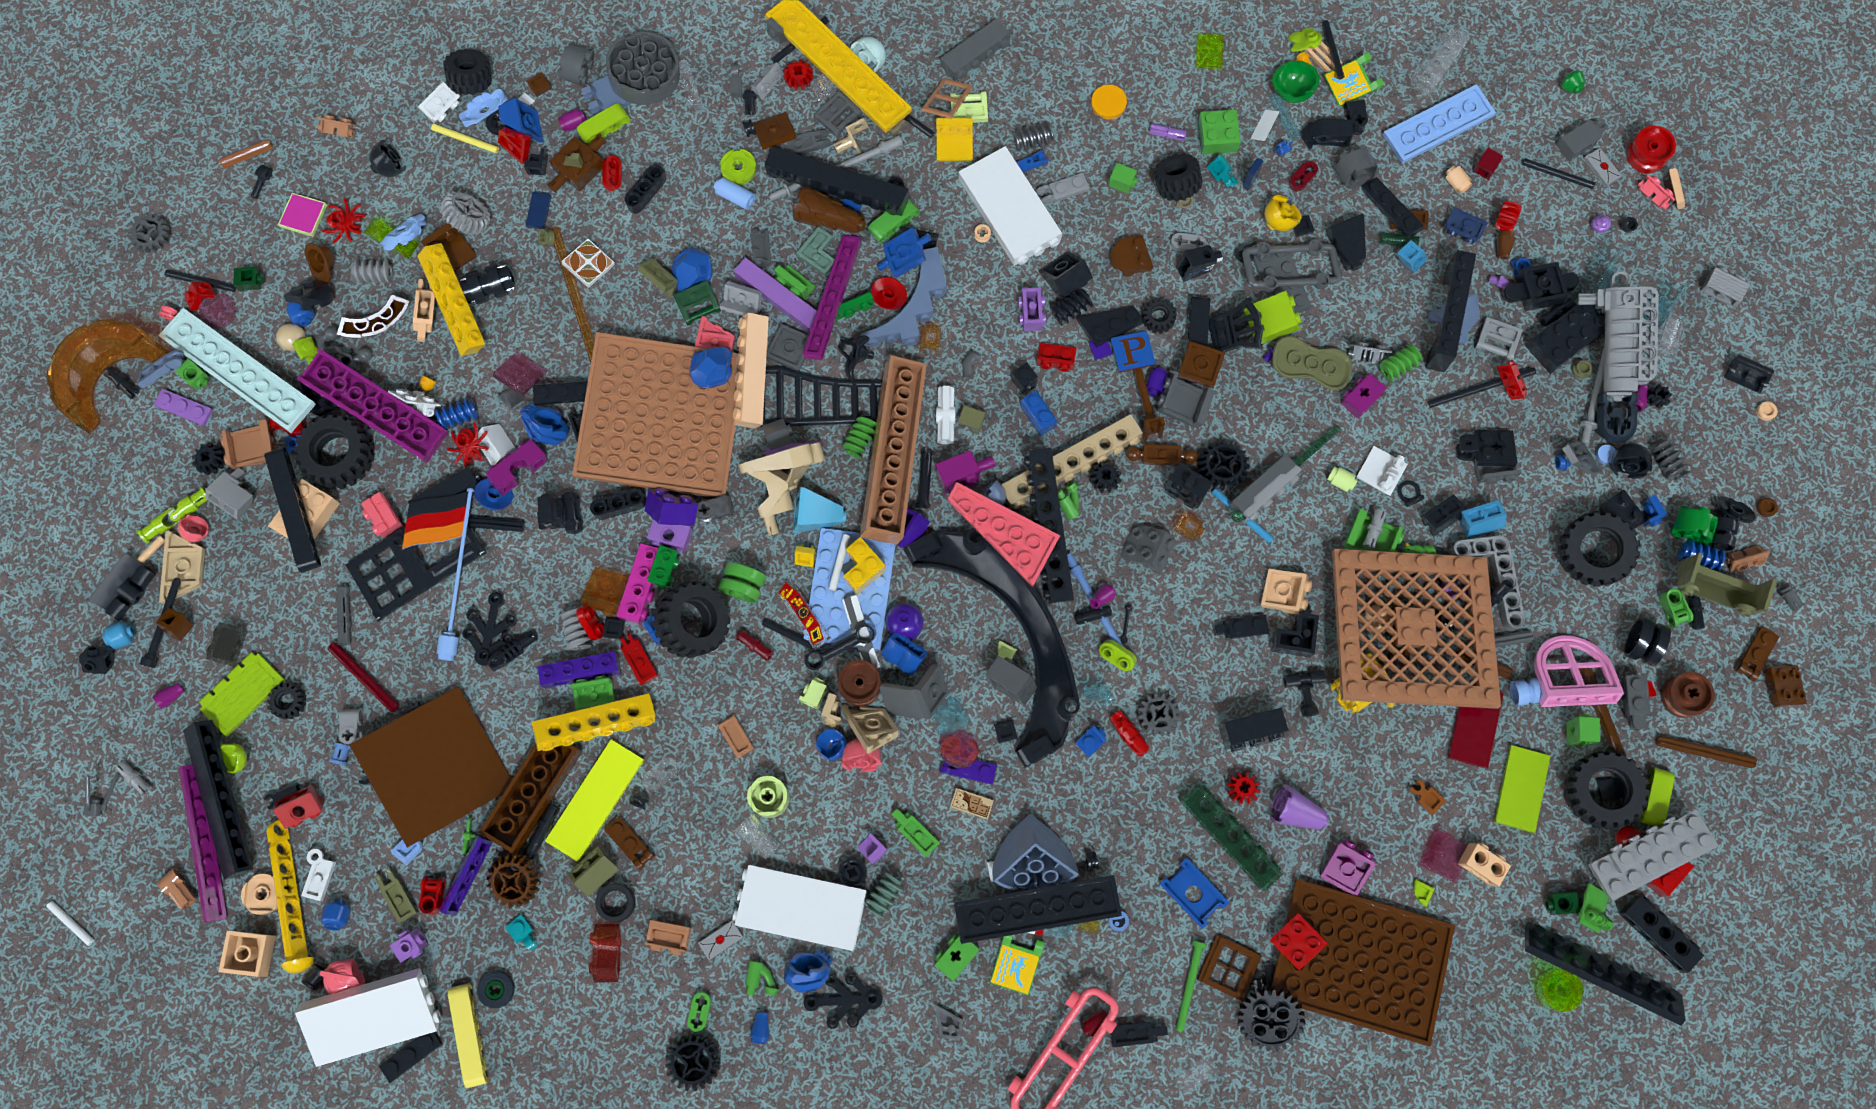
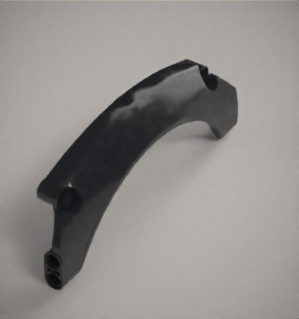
[903,528,1080,768]

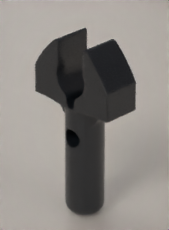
[251,165,272,199]

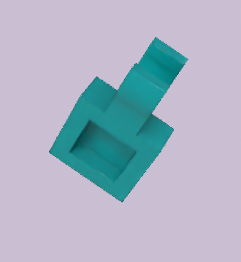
[1207,155,1238,188]
[505,914,538,951]

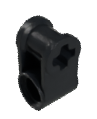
[1344,99,1368,135]

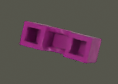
[486,439,547,496]

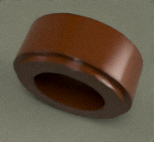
[1756,498,1778,517]

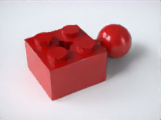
[1616,826,1694,897]

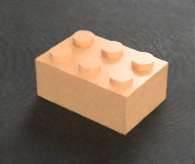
[268,479,340,539]

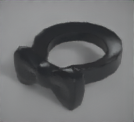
[1397,481,1424,507]

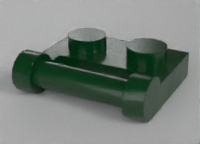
[673,280,721,326]

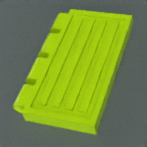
[199,651,286,736]

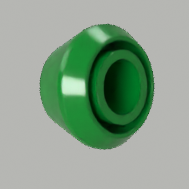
[1561,70,1586,94]

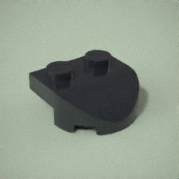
[284,279,333,310]
[1599,490,1647,530]

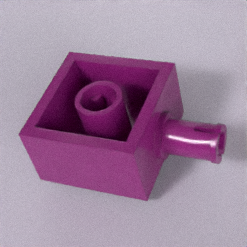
[935,450,996,495]

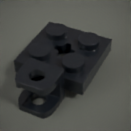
[1456,430,1518,467]

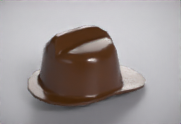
[304,243,334,284]

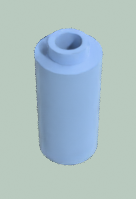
[714,177,756,210]

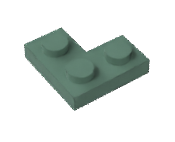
[796,227,835,277]

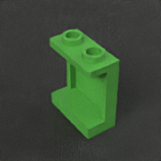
[1343,509,1404,552]

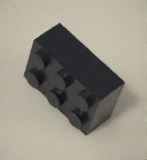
[1219,707,1289,752]

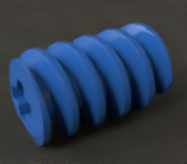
[435,397,478,430]
[1677,539,1725,572]

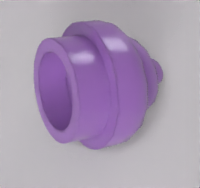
[1591,215,1611,233]

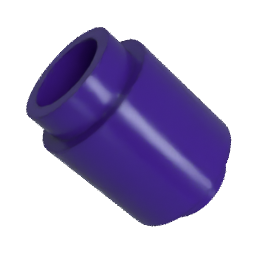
[1146,368,1168,397]

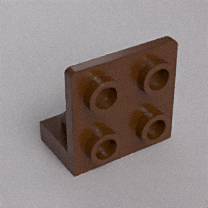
[420,223,477,272]

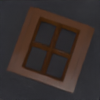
[1197,935,1262,1002]

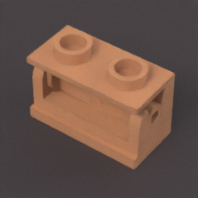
[645,920,692,956]

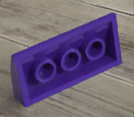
[439,835,493,915]

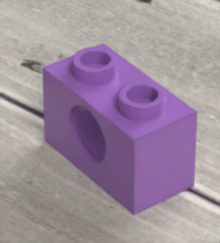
[647,519,693,554]

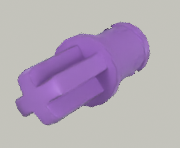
[1149,123,1186,142]

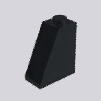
[1326,213,1366,271]

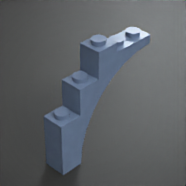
[862,247,947,347]

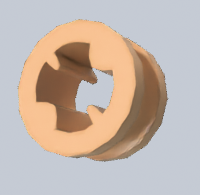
[974,224,991,243]

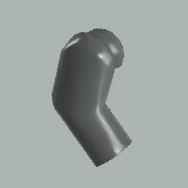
[962,351,981,378]

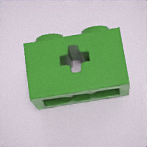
[1566,714,1600,747]
[935,934,979,981]

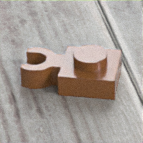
[1408,780,1446,816]

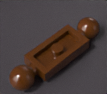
[1126,444,1198,466]

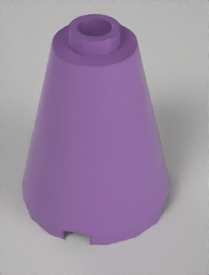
[1270,784,1329,830]

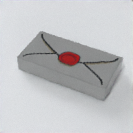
[1584,148,1622,187]
[698,920,744,960]

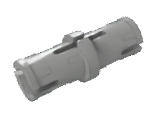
[1362,509,1387,549]
[115,761,152,796]

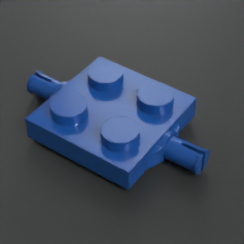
[877,227,932,278]

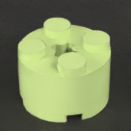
[747,776,789,818]

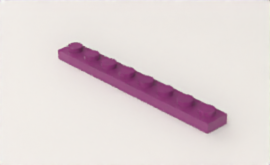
[803,235,862,360]
[179,765,227,923]

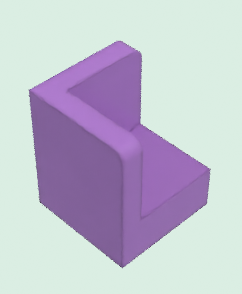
[858,833,888,865]

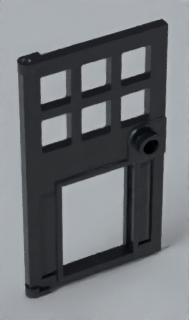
[345,525,486,622]

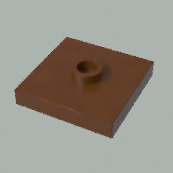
[752,112,797,150]
[1178,341,1226,388]

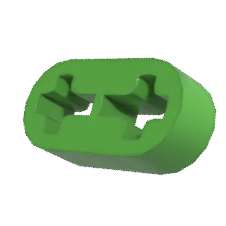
[688,992,712,1032]

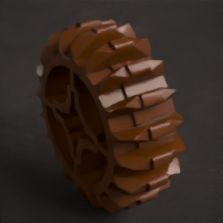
[486,853,542,908]

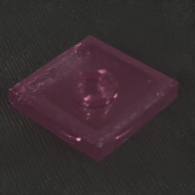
[493,352,547,396]

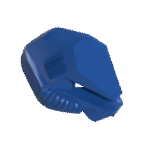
[672,248,713,293]
[689,347,733,388]
[520,404,569,445]
[784,950,833,993]

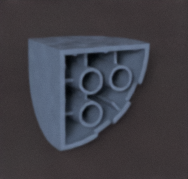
[992,814,1079,891]

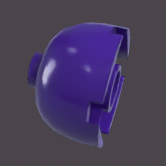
[885,603,924,641]

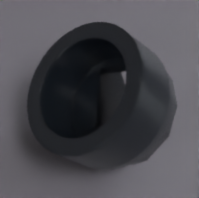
[1620,217,1638,233]

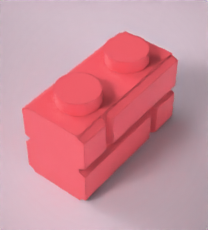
[361,492,404,538]

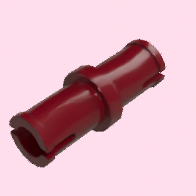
[736,630,774,661]

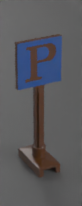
[1110,331,1165,441]

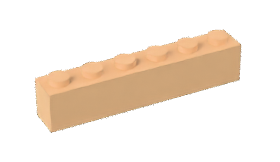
[733,313,769,428]

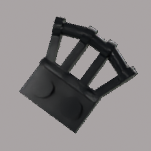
[1209,297,1265,352]

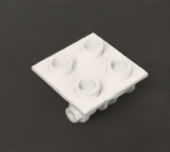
[388,389,441,417]
[1356,446,1408,496]

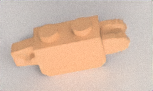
[413,279,435,342]

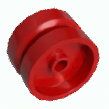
[1626,125,1676,174]

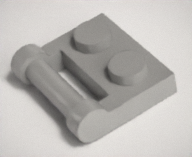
[1475,317,1523,360]

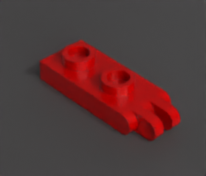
[620,633,658,686]

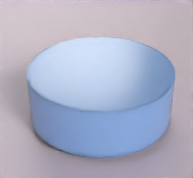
[1596,445,1616,465]

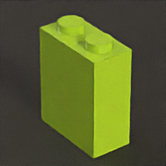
[1244,291,1302,344]

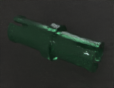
[1380,232,1419,248]

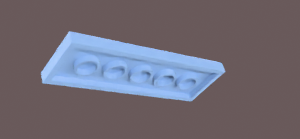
[1383,84,1496,164]

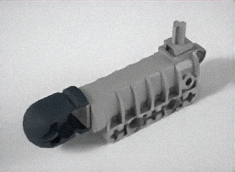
[1578,271,1659,443]

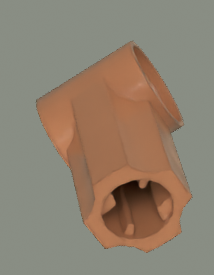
[157,868,197,910]

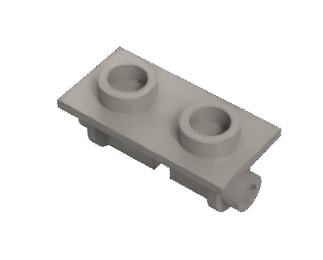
[750,62,784,99]

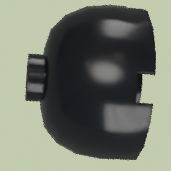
[369,140,406,178]
[1611,443,1652,479]

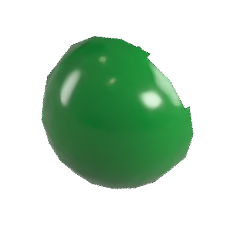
[1272,61,1320,103]

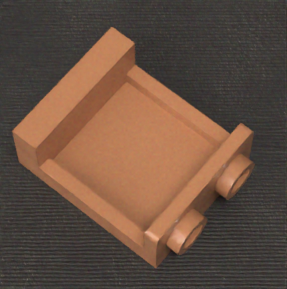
[221,419,277,470]

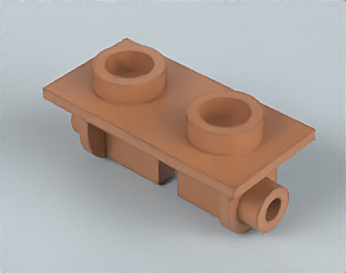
[316,115,358,138]
[1725,545,1770,573]

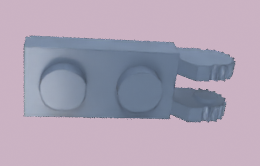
[138,349,184,388]

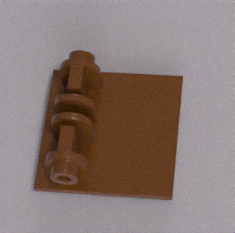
[1764,666,1807,708]

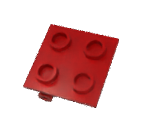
[1270,913,1328,970]

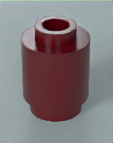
[1081,1010,1107,1038]

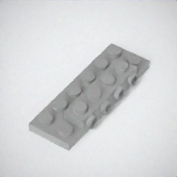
[1588,810,1719,902]

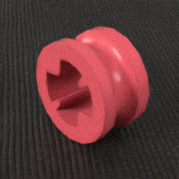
[158,305,178,320]

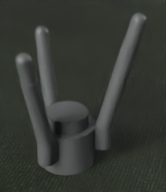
[83,772,120,816]

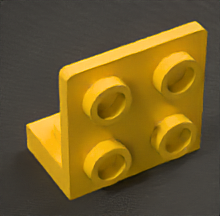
[936,118,973,161]

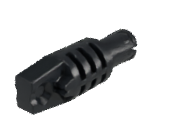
[486,630,538,672]

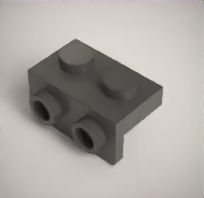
[1474,460,1521,485]

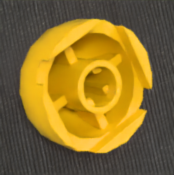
[1264,195,1302,232]

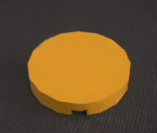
[1091,85,1127,119]

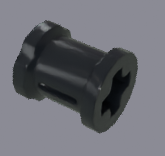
[301,963,325,991]

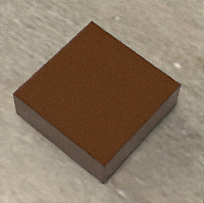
[527,72,552,97]

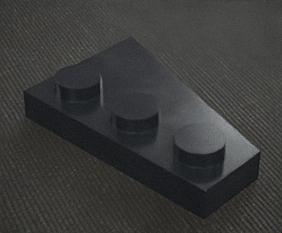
[1077,306,1144,348]

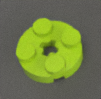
[720,149,757,186]

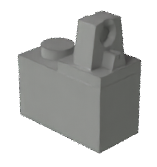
[205,468,253,520]

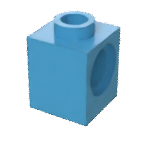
[1397,240,1427,273]

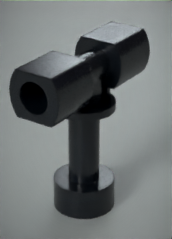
[1283,670,1326,717]

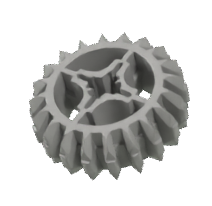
[440,191,491,236]

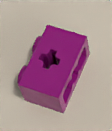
[1341,374,1387,419]

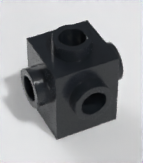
[79,645,115,674]

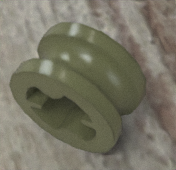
[538,229,555,246]

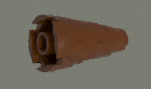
[793,186,866,233]

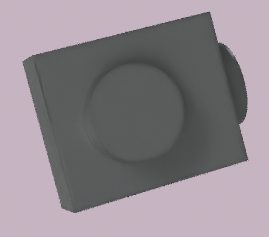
[766,17,787,45]

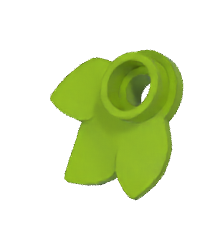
[1287,28,1322,52]

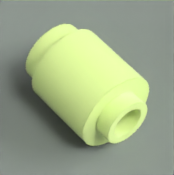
[1327,466,1358,492]

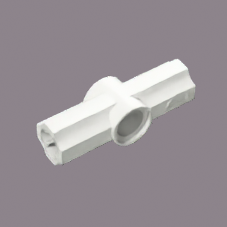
[936,386,955,444]

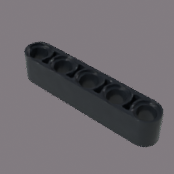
[1185,296,1210,384]

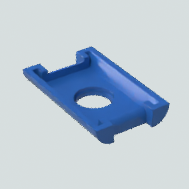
[1160,858,1229,929]

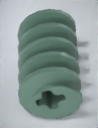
[864,872,904,919]

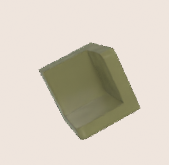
[958,405,985,435]

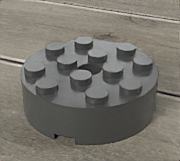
[606,31,680,105]

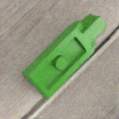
[891,809,940,857]

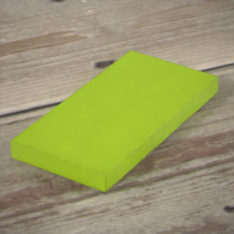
[1494,745,1551,833]

